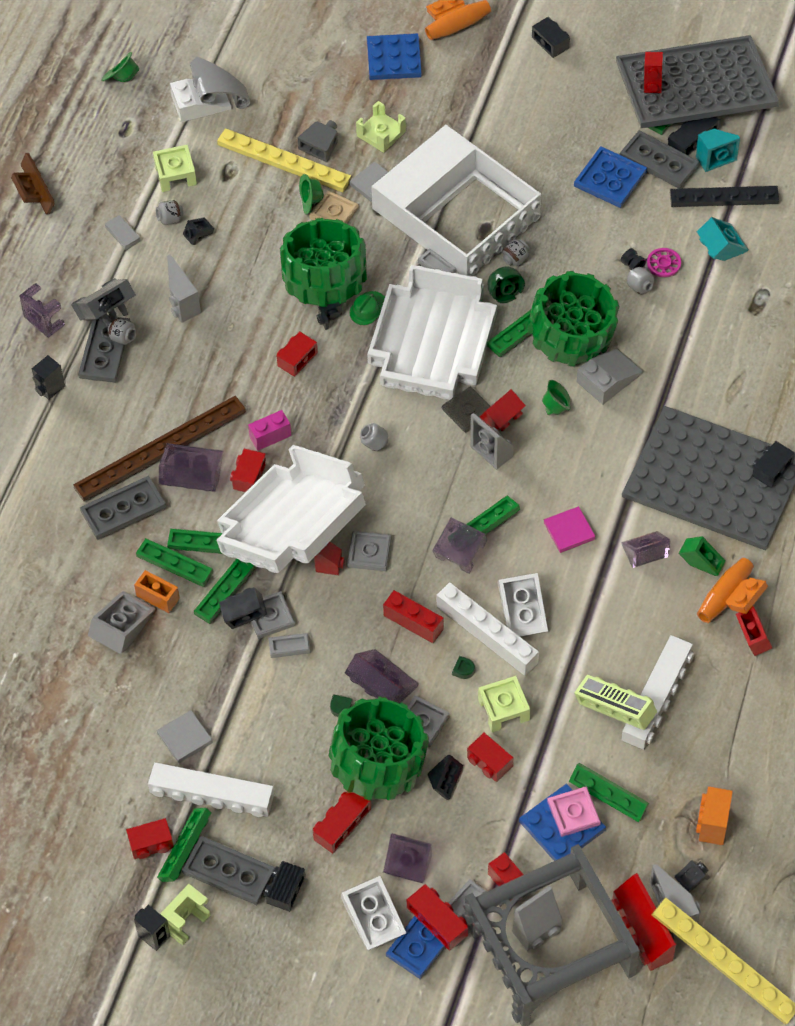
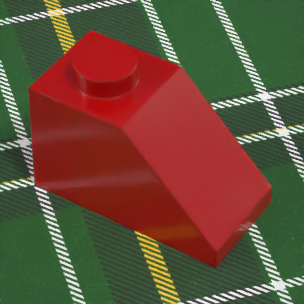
[314,542,345,576]

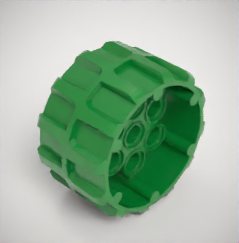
[280,218,367,307]
[527,271,620,367]
[328,697,429,801]

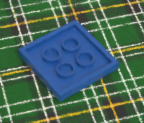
[367,33,421,80]
[574,146,647,208]
[519,783,606,861]

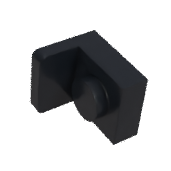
[183,217,215,245]
[316,302,342,330]
[674,860,710,893]

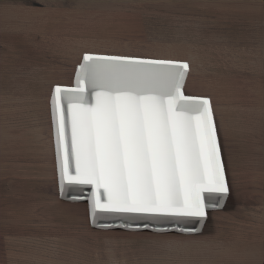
[367,265,497,400]
[217,445,366,573]

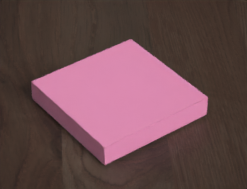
[547,787,601,837]

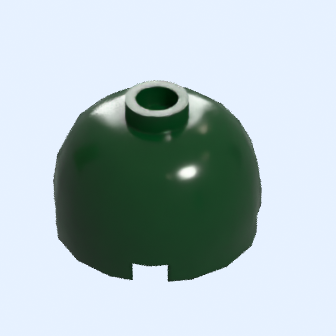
[487,266,525,303]

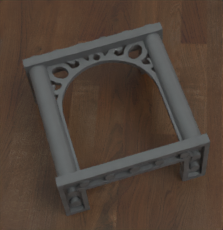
[463,844,640,1026]

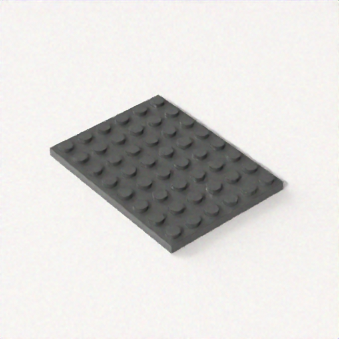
[616,35,779,128]
[622,406,795,551]

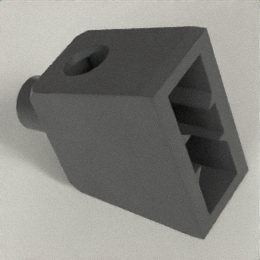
[298,120,338,162]

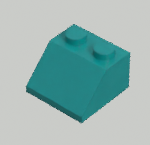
[696,129,740,172]
[696,217,749,261]

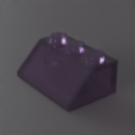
[159,443,223,492]
[345,649,419,703]

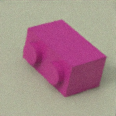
[248,410,291,451]

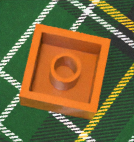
[696,786,733,845]

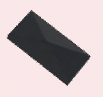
[427,755,464,800]

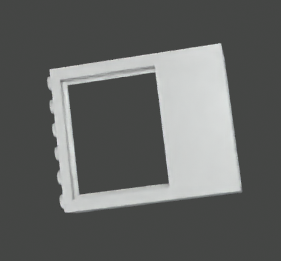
[372,125,541,276]

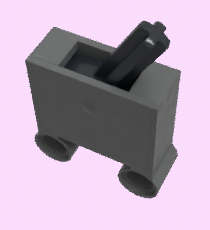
[71,278,136,326]

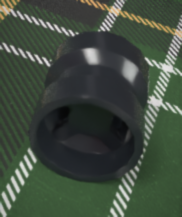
[621,248,646,270]

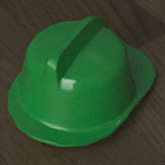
[101,52,140,82]
[299,174,324,215]
[350,291,385,325]
[542,380,571,415]

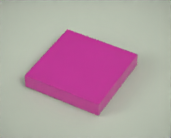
[544,506,595,553]

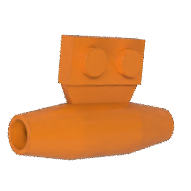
[425,0,491,40]
[697,558,768,623]

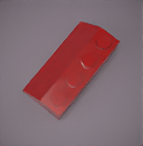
[611,873,676,971]

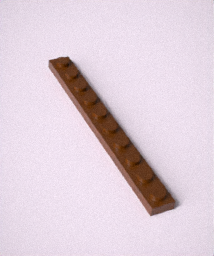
[73,395,246,502]

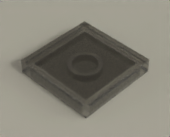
[442,386,491,433]

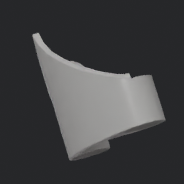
[190,57,250,109]

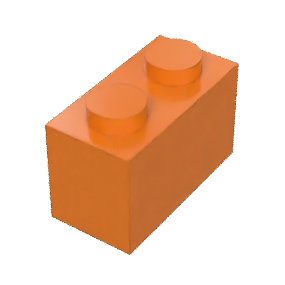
[134,570,180,613]

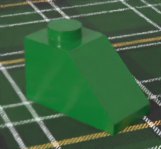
[678,536,726,576]

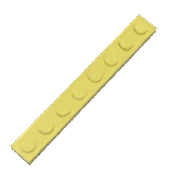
[217,128,351,193]
[652,898,795,1025]

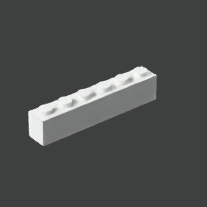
[437,583,539,676]
[621,635,694,750]
[148,762,274,817]

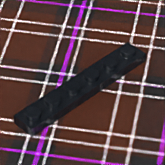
[670,186,779,207]

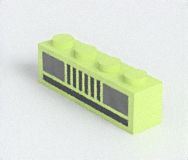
[574,675,657,730]

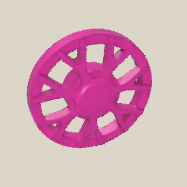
[647,248,681,277]

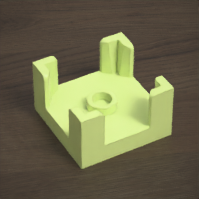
[356,101,406,153]
[153,145,197,192]
[478,676,530,732]
[161,884,211,945]

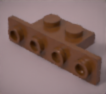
[11,153,55,214]

